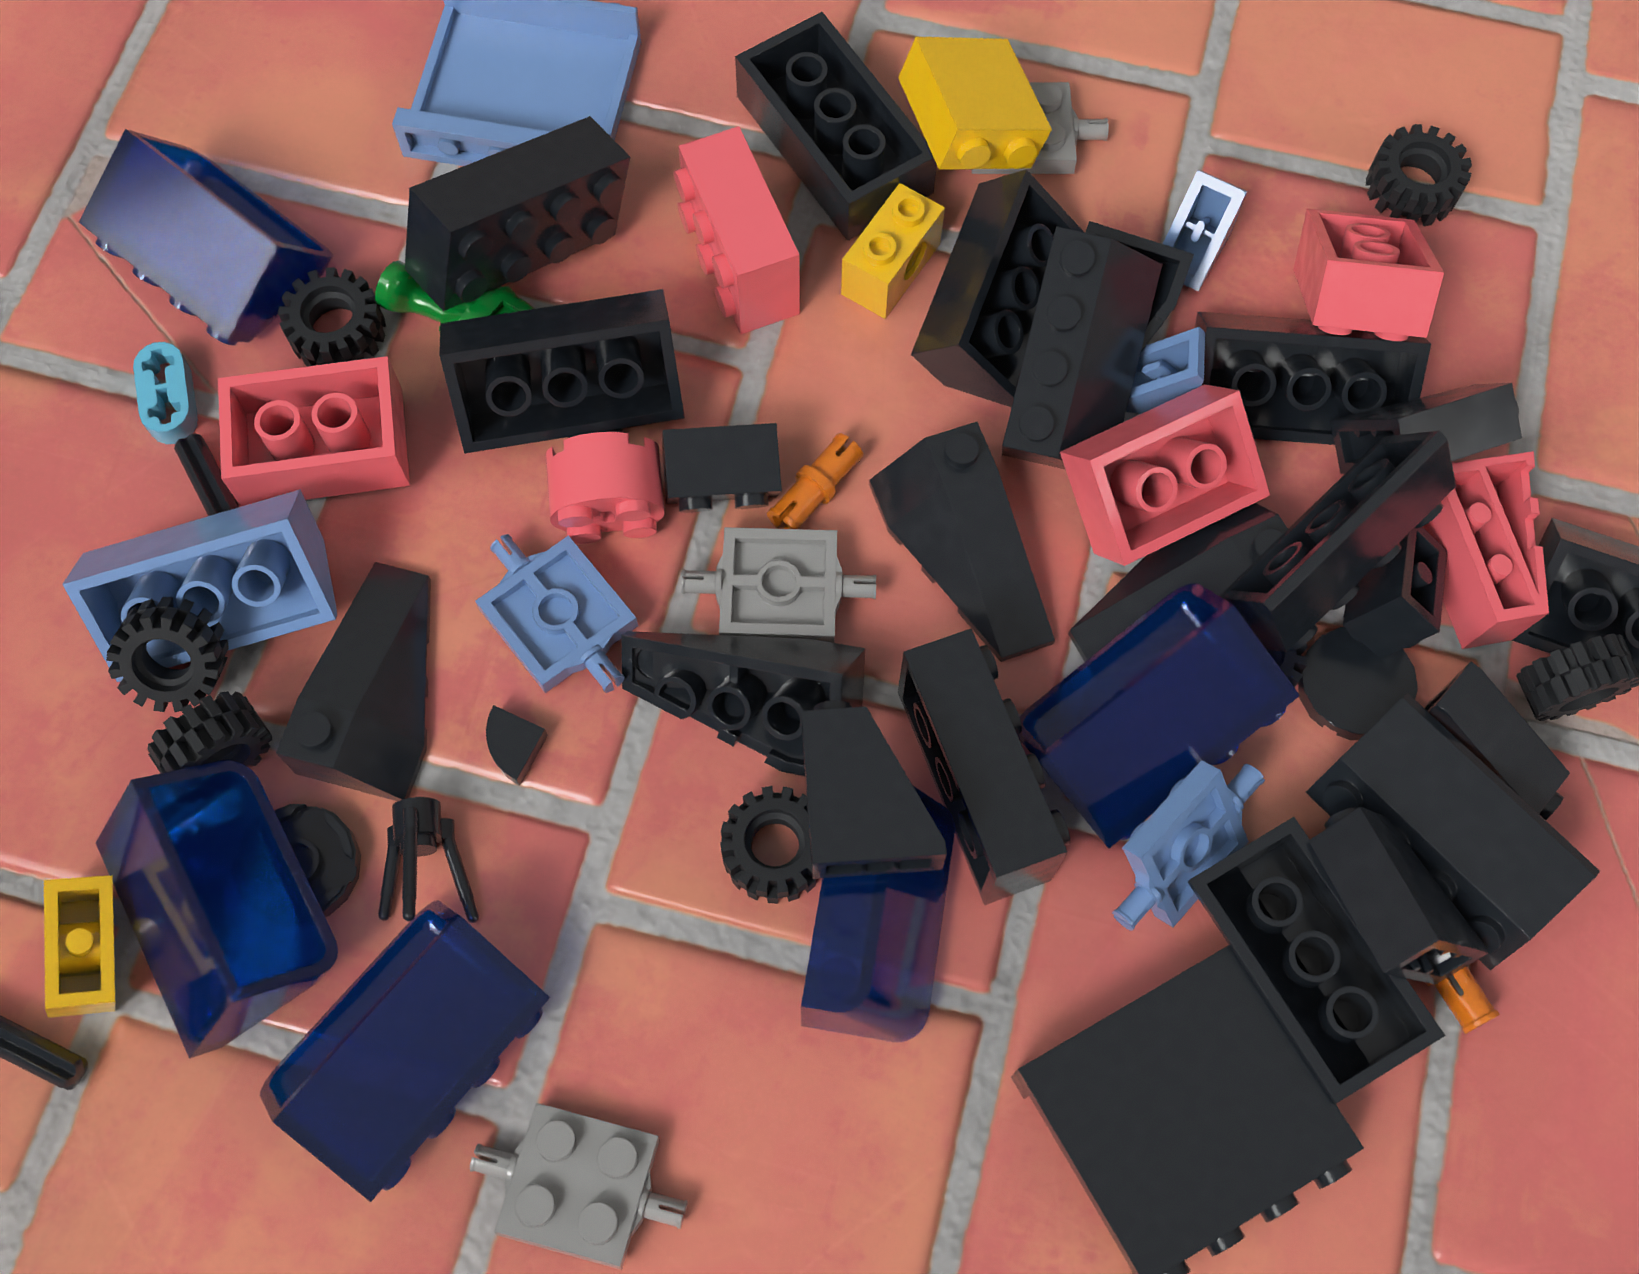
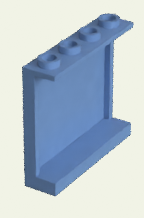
[392,0,641,166]

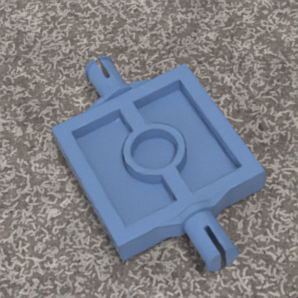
[475,534,638,693]
[1112,760,1265,931]

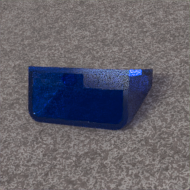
[79,129,333,346]
[1017,583,1300,849]
[95,760,338,1059]
[801,784,955,1042]
[260,900,550,1202]

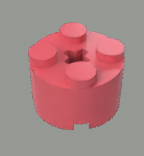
[546,432,665,544]

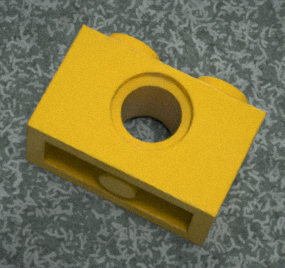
[841,183,945,319]
[44,875,115,1018]

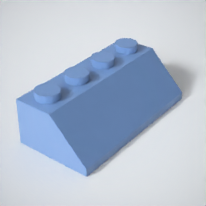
[62,489,337,682]

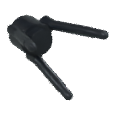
[378,797,479,923]

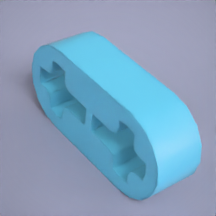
[133,342,198,444]

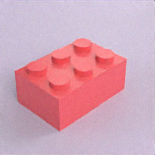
[674,126,800,334]
[1293,209,1444,341]
[218,356,410,506]
[1060,384,1270,566]

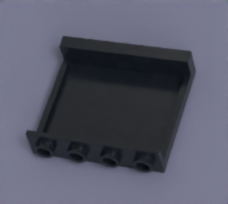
[1011,945,1364,1274]

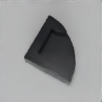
[486,705,548,786]

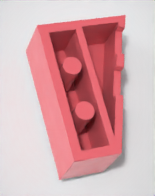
[1422,451,1549,649]

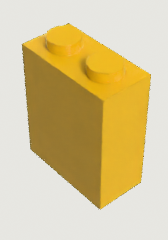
[898,37,1052,170]

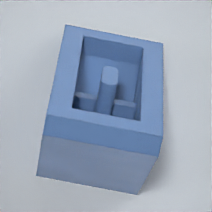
[1163,170,1248,291]
[1126,327,1205,414]

